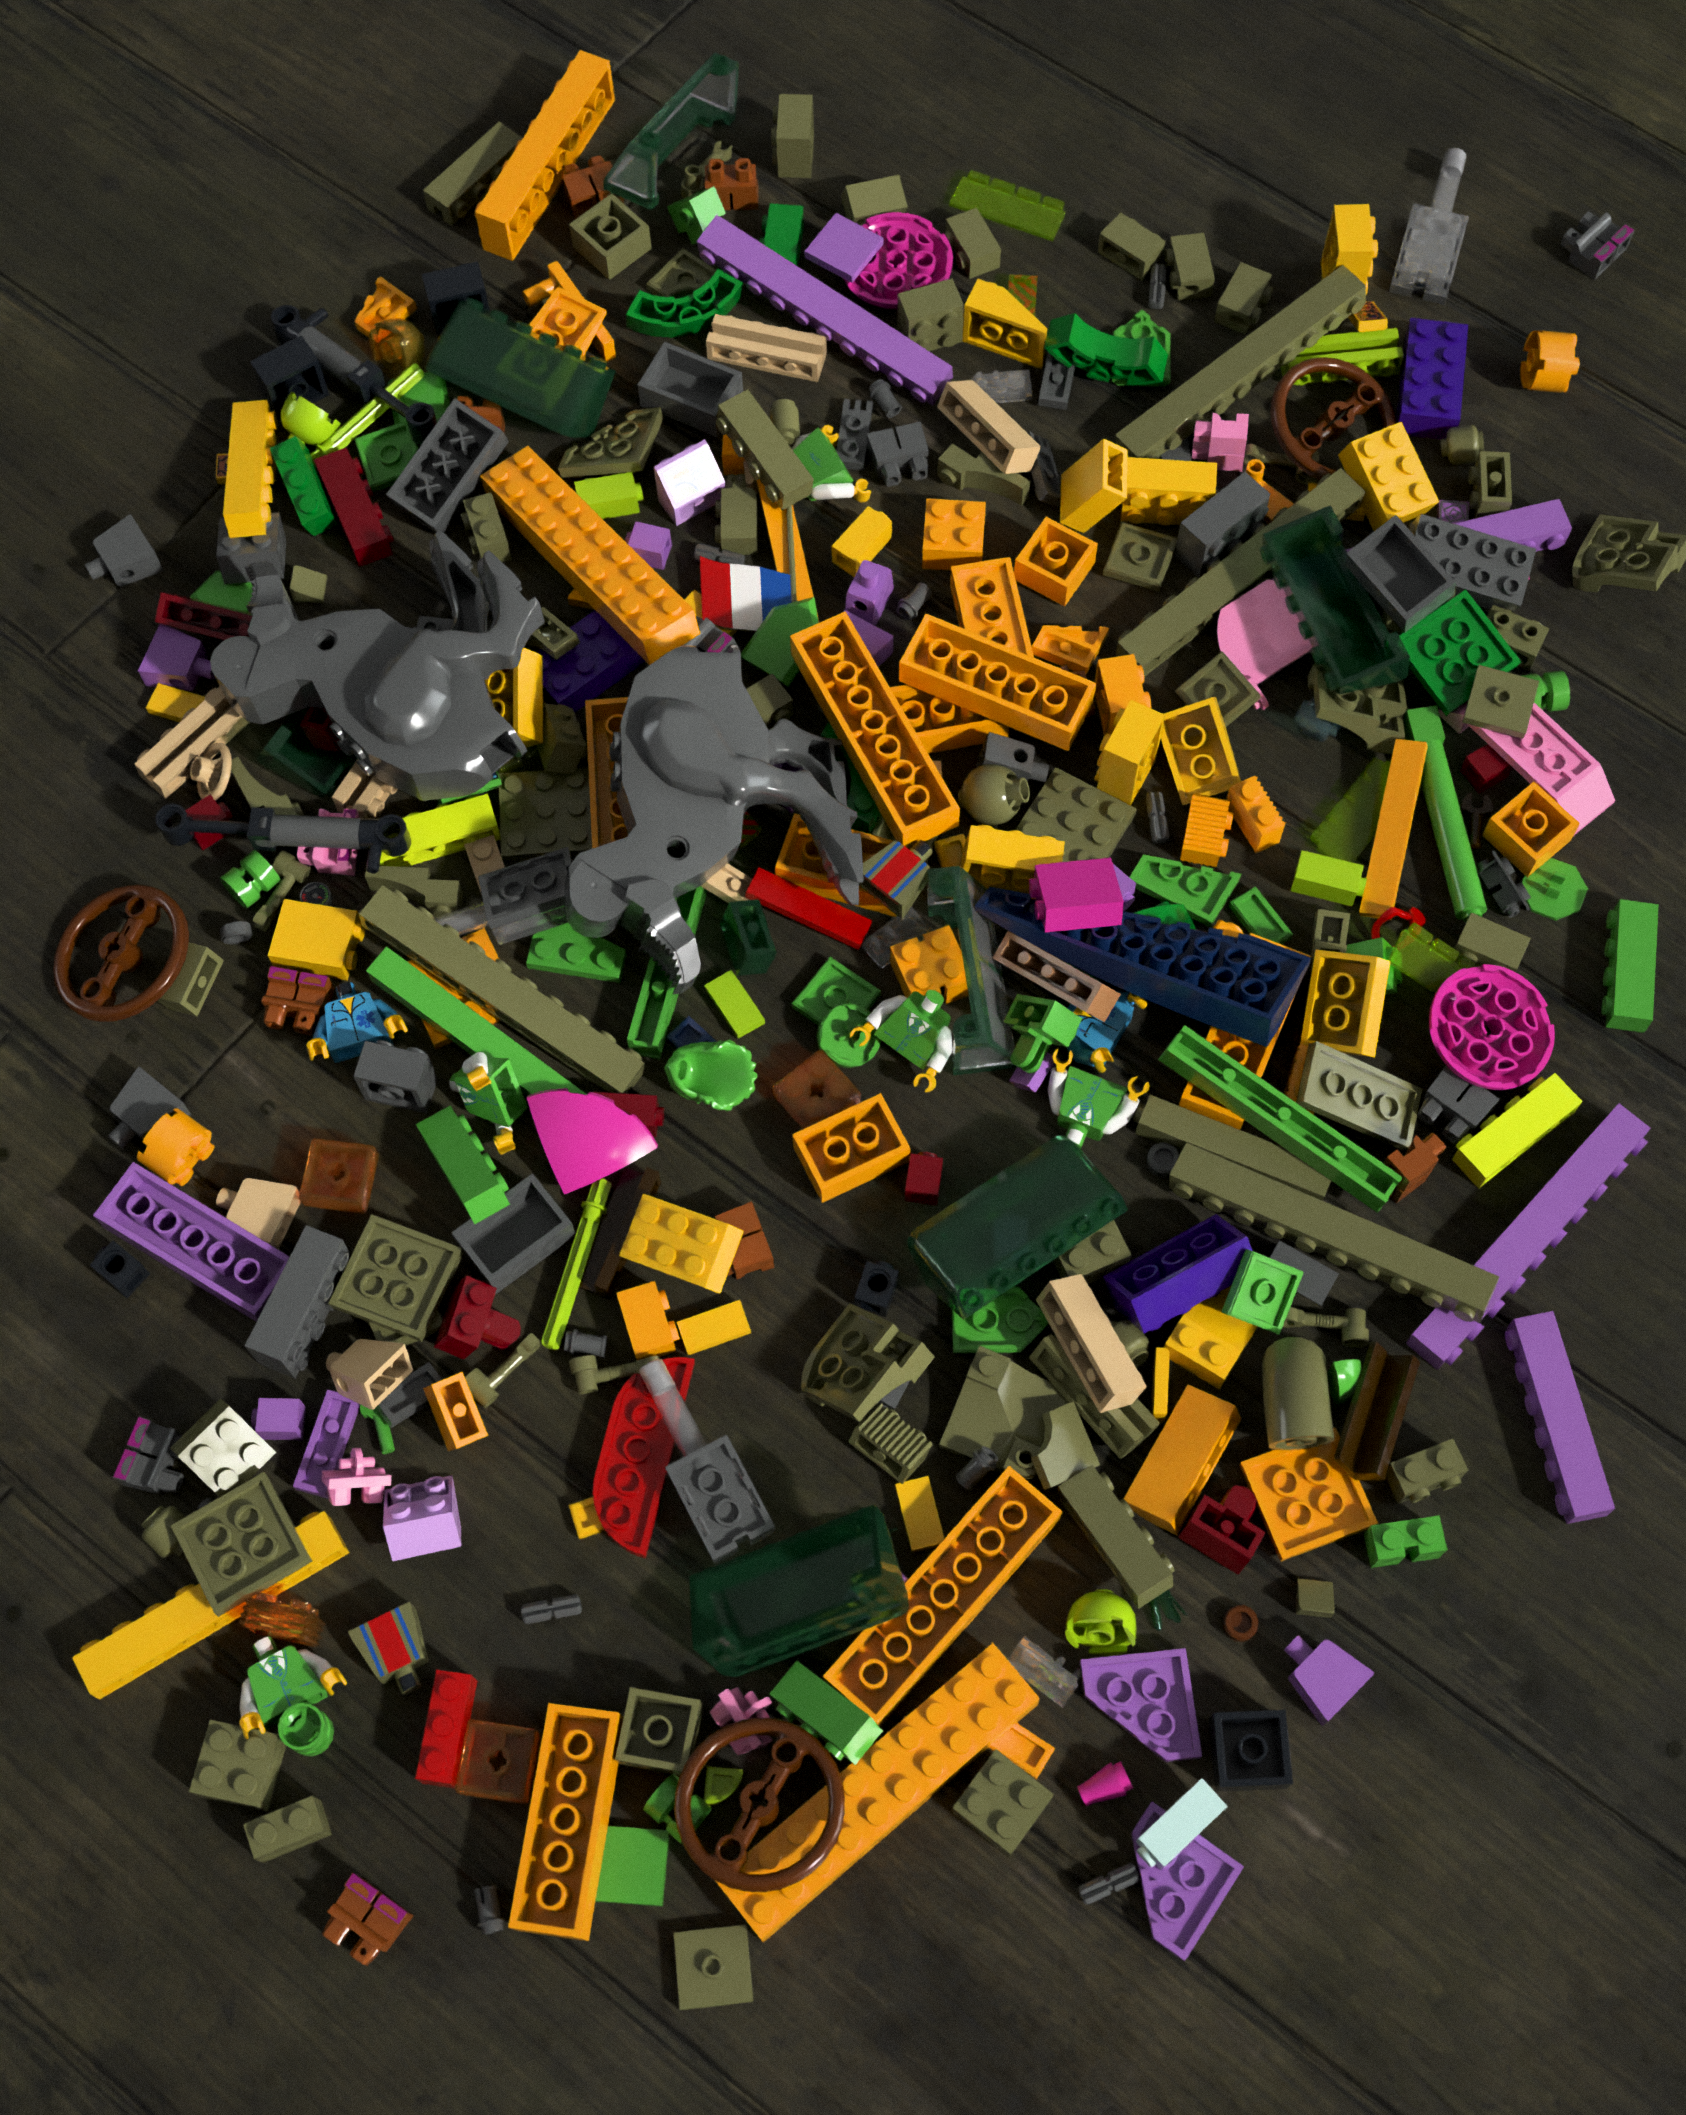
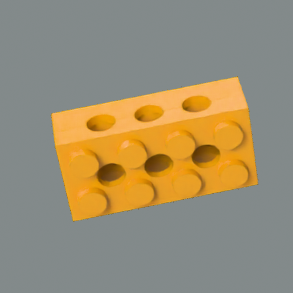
[950,557,1034,657]

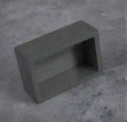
[637,341,743,437]
[1174,472,1270,578]
[1346,515,1456,633]
[452,1173,575,1294]

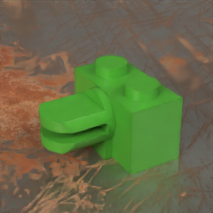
[1004,994,1082,1074]

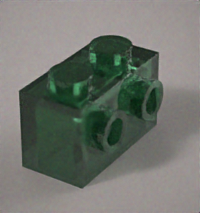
[720,899,777,976]

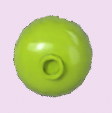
[280,392,341,447]
[1065,1589,1137,1656]

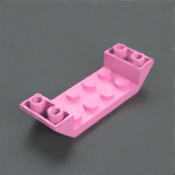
[1438,701,1615,835]

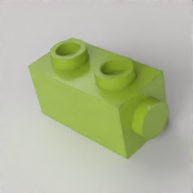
[574,472,643,519]
[1291,850,1367,906]

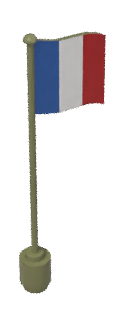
[700,399,800,633]

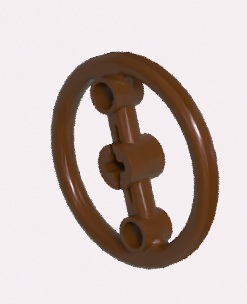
[1271,357,1397,480]
[53,885,189,1022]
[674,1718,845,1892]

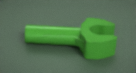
[360,1405,395,1454]

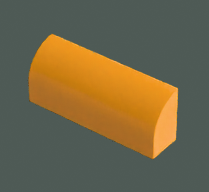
[1124,1384,1241,1535]

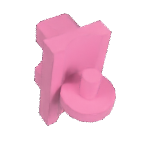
[321,1448,391,1506]
[710,1687,773,1755]

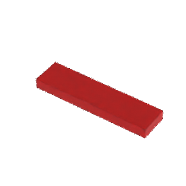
[745,867,873,950]

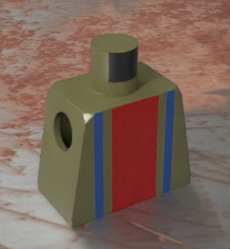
[859,840,933,919]
[348,1602,428,1695]

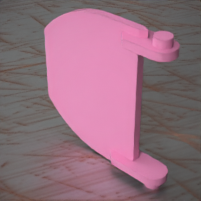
[1217,579,1352,710]

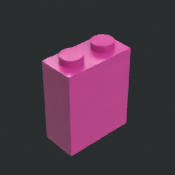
[1029,857,1124,933]

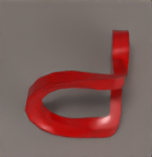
[1371,907,1426,951]

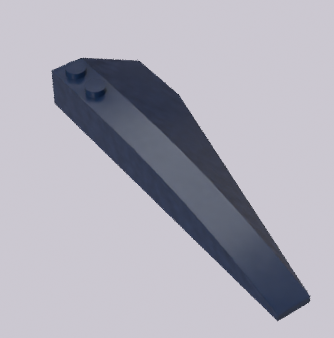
[974,886,1311,1047]

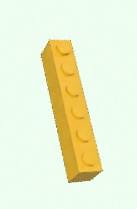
[223,400,278,538]

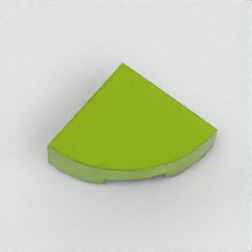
[704,1767,743,1805]

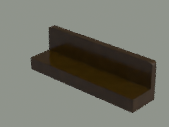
[579,1167,662,1300]
[1334,1342,1420,1480]

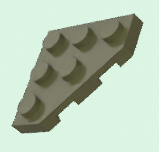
[558,407,664,478]

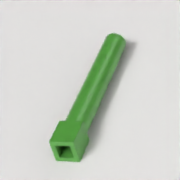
[1403,706,1487,922]

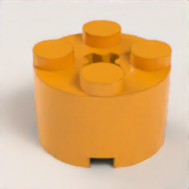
[1520,330,1579,393]
[137,1108,214,1186]

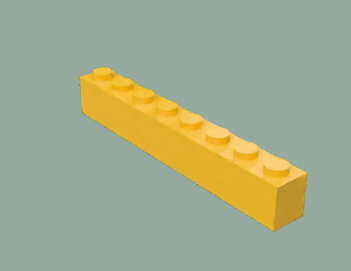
[72,1511,350,1699]

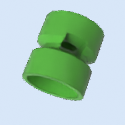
[1521,670,1570,712]
[220,850,281,909]
[278,1703,334,1757]
[643,1773,712,1844]

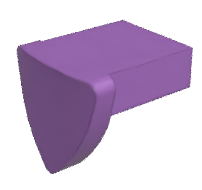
[1009,1052,1056,1093]

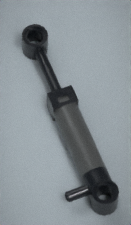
[271,305,437,445]
[155,804,411,874]

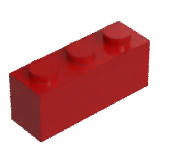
[415,1670,477,1789]

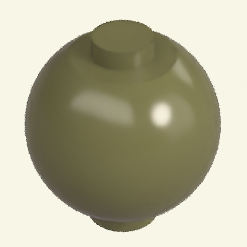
[958,764,1030,826]

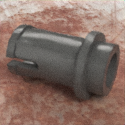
[869,379,902,418]
[896,582,932,620]
[564,1329,607,1357]
[956,1446,998,1491]
[474,1885,506,1935]

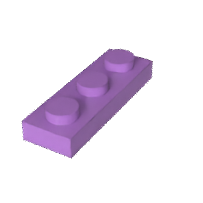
[293,1390,360,1498]

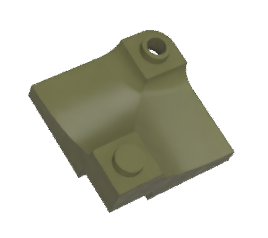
[1572,514,1686,592]
[1308,658,1407,754]
[801,1303,934,1422]
[939,1345,1069,1479]

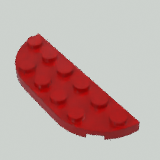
[593,1357,695,1558]

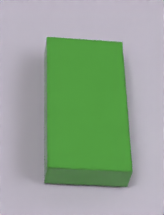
[1229,886,1293,944]

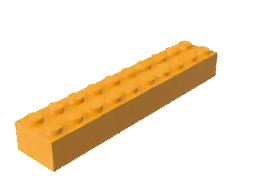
[480,446,700,665]
[717,1643,1040,1943]

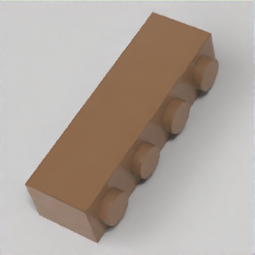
[993,931,1121,1022]

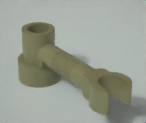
[681,140,732,198]
[1243,444,1319,485]
[252,851,311,932]
[1283,1307,1369,1348]
[465,1333,541,1408]
[569,1355,659,1394]

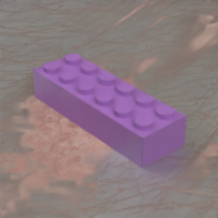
[93,1162,289,1322]

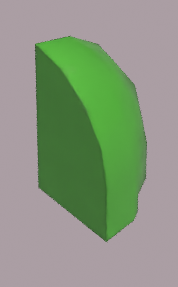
[1327,1359,1362,1408]

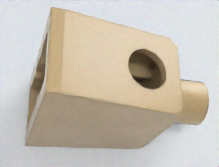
[216,1178,303,1250]
[326,1339,414,1410]

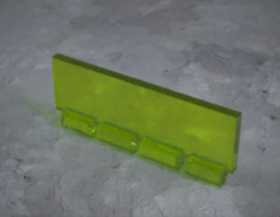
[950,170,1066,241]
[1310,757,1391,863]
[1388,923,1490,1030]

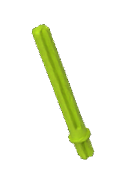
[310,363,424,469]
[541,1178,611,1350]

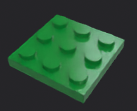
[1391,589,1521,716]

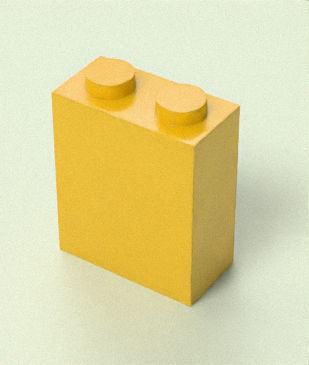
[1060,439,1128,533]
[267,899,365,981]

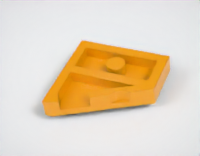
[354,276,418,342]
[1032,625,1109,675]

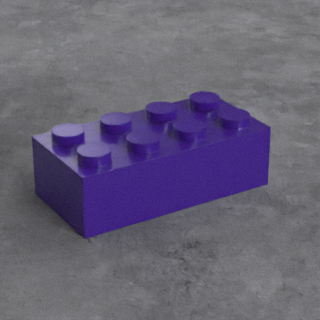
[1396,318,1468,440]
[536,610,646,713]
[1103,1214,1252,1334]

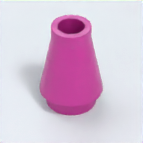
[1077,1761,1133,1807]

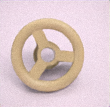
[190,743,232,801]

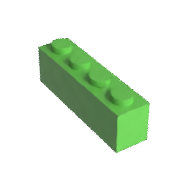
[1601,899,1659,1033]
[416,1106,510,1224]

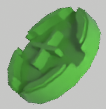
[817,1003,881,1068]

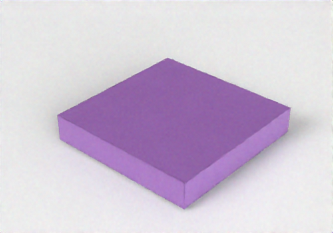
[804,213,883,283]

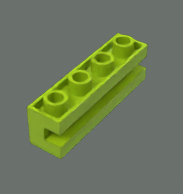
[1281,328,1404,386]

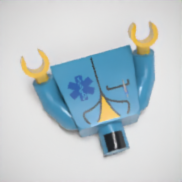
[306,982,408,1063]
[1057,990,1148,1073]

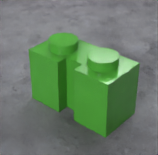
[1364,1515,1447,1568]

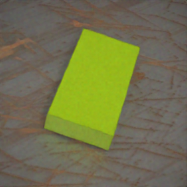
[704,970,765,1039]

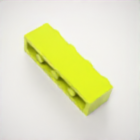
[380,794,501,867]
[1452,1073,1583,1188]

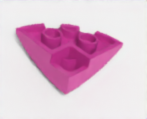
[527,1088,658,1195]

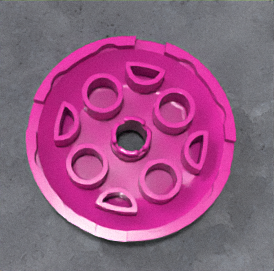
[843,212,953,309]
[1429,964,1555,1090]

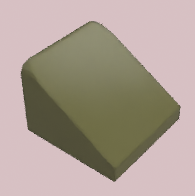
[290,565,328,603]
[1296,1579,1334,1618]

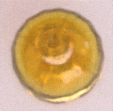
[369,318,425,379]

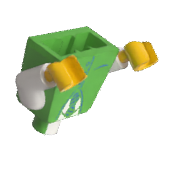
[792,425,871,502]
[850,990,953,1093]
[1047,1047,1150,1150]
[449,1052,528,1155]
[239,1636,347,1739]

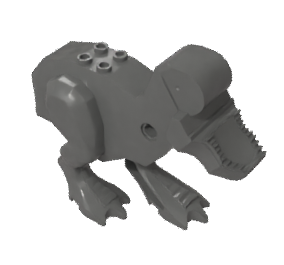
[210,530,545,801]
[565,645,864,995]

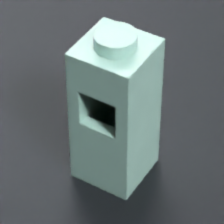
[1135,1779,1228,1870]

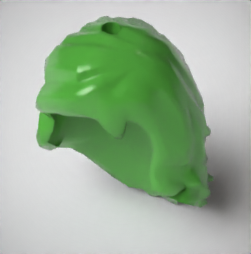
[664,1040,758,1112]

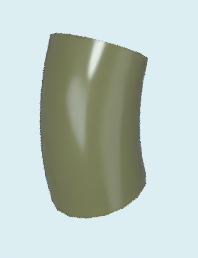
[1262,1337,1334,1450]

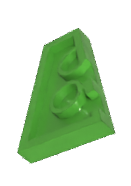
[1129,854,1241,928]
[526,911,627,983]

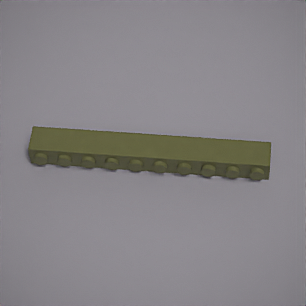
[1115,265,1366,459]
[1116,468,1366,677]
[359,885,644,1094]
[1169,1142,1499,1323]

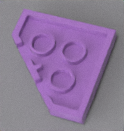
[1080,1648,1202,1762]
[1131,1802,1244,1962]

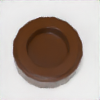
[1222,1605,1258,1642]

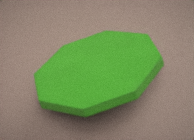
[1522,858,1588,921]

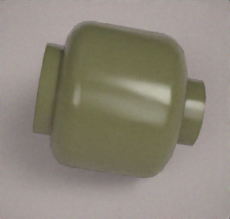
[1441,425,1484,465]
[1110,1320,1150,1369]
[141,1506,186,1558]

